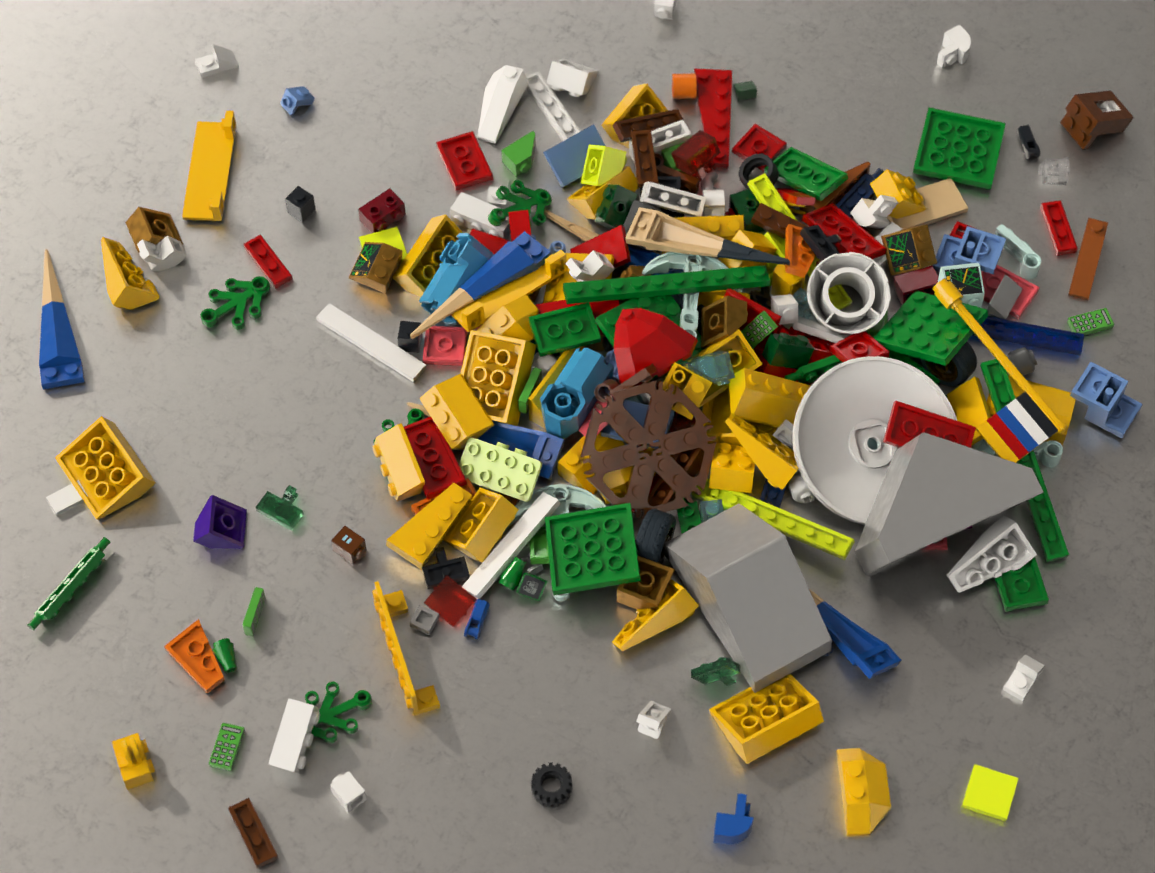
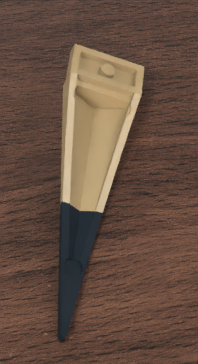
[625,207,790,265]

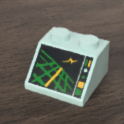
[937,263,985,308]

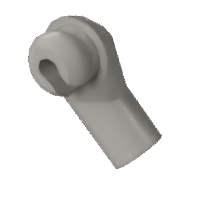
[700,170,718,191]

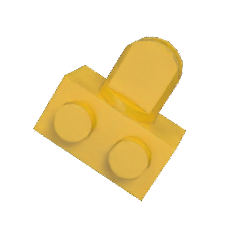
[112,733,155,790]

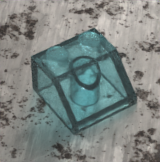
[681,350,735,386]

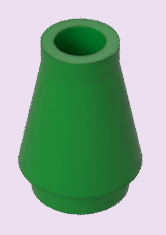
[498,557,526,591]
[212,638,237,673]

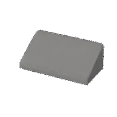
[988,275,1022,320]

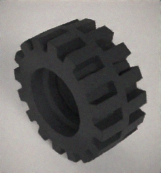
[531,762,572,807]

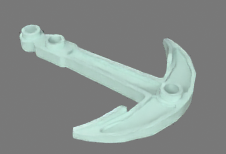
[642,252,742,337]
[510,484,607,601]

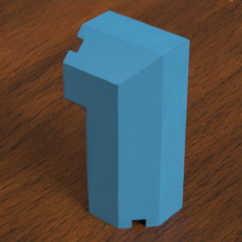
[419,233,495,324]
[540,348,614,439]

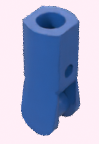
[464,599,490,640]

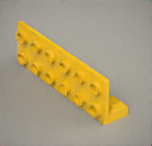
[182,110,237,221]
[451,250,568,332]
[372,581,440,716]

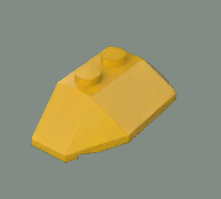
[465,294,539,349]
[837,748,891,836]

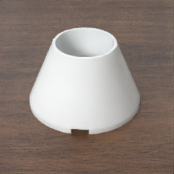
[807,252,891,334]

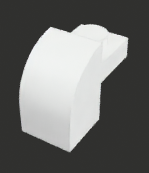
[937,24,971,69]
[702,189,725,216]
[850,194,898,229]
[137,236,187,271]
[565,250,615,282]

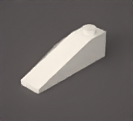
[478,65,528,144]
[947,516,1037,593]

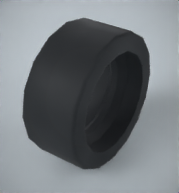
[738,154,779,189]

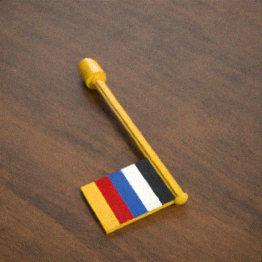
[933,278,1067,463]

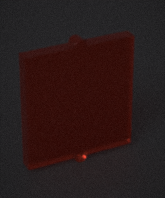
[424,576,476,627]

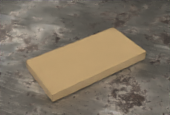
[887,178,968,229]

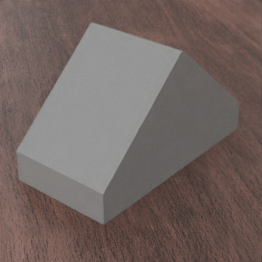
[854,433,1044,575]
[664,503,832,693]

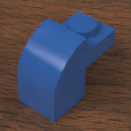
[713,793,754,845]

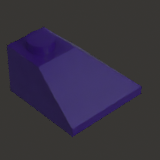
[193,495,247,549]

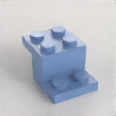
[932,226,1006,274]
[1070,362,1143,438]

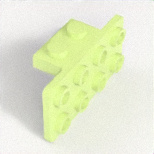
[459,437,542,502]

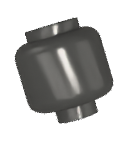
[1007,347,1037,376]

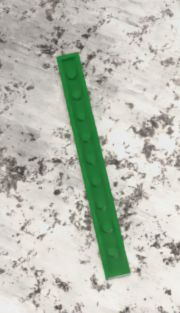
[563,265,771,304]
[980,359,1069,562]

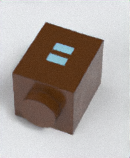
[331,526,366,564]

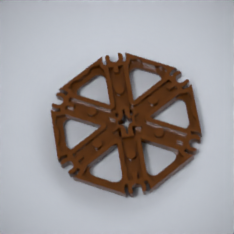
[580,380,717,519]

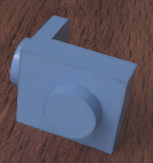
[280,86,315,115]

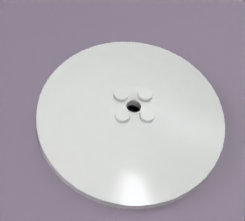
[792,356,957,525]

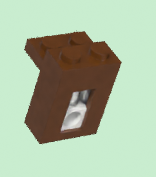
[1060,90,1134,150]

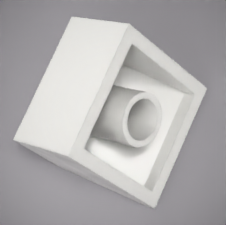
[546,59,599,97]

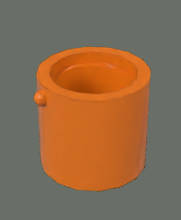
[672,73,697,99]

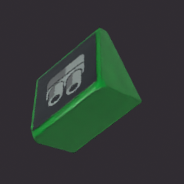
[516,572,548,601]

